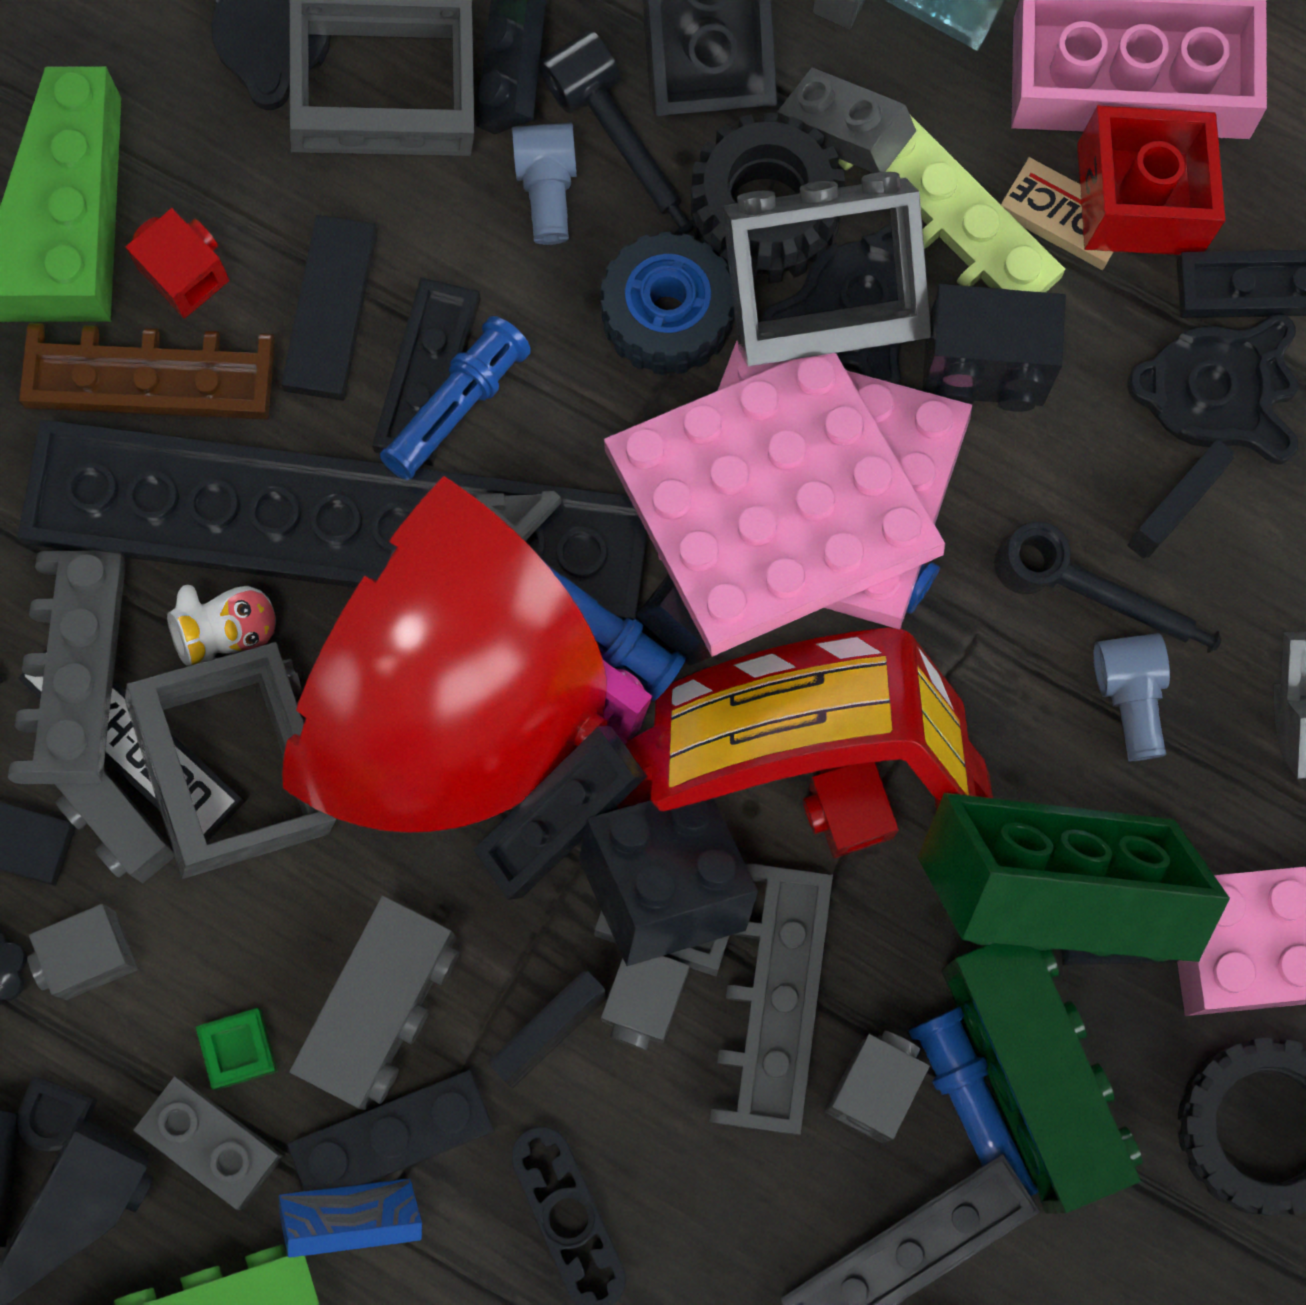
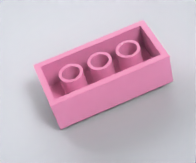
[1011,0,1267,139]
[1177,867,1306,1016]

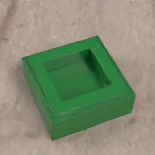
[196,1008,278,1090]

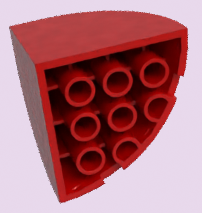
[282,476,608,833]

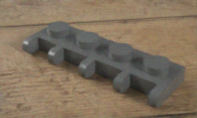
[8,551,126,784]
[709,864,833,1135]

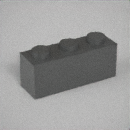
[289,896,460,1111]

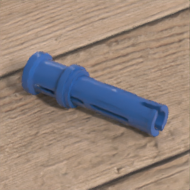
[380,316,531,480]
[545,562,686,701]
[908,1006,1038,1196]

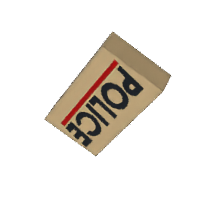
[1001,157,1114,270]

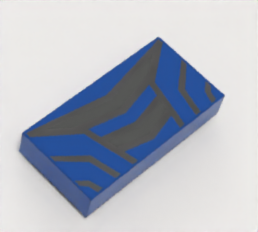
[279,1179,422,1258]

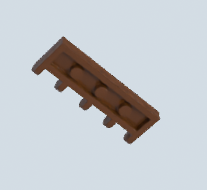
[19,323,275,420]

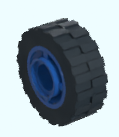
[601,232,734,375]

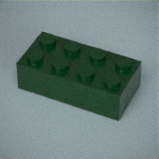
[917,793,1230,962]
[941,943,1143,1214]

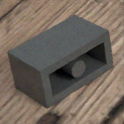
[824,1031,930,1143]

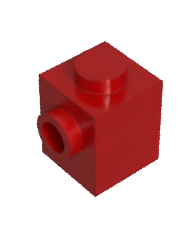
[125,208,230,319]
[802,762,899,859]

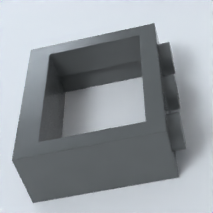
[290,0,474,156]
[722,172,931,367]
[125,642,336,879]

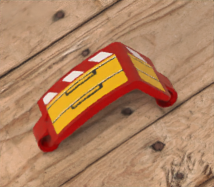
[617,627,993,811]

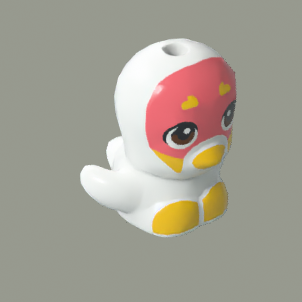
[167,584,276,666]

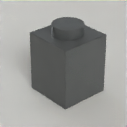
[28,904,138,1000]
[601,956,689,1050]

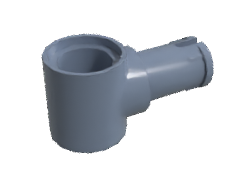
[512,122,577,245]
[1093,633,1170,762]

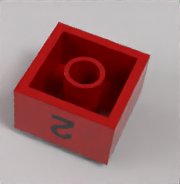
[1077,105,1226,255]

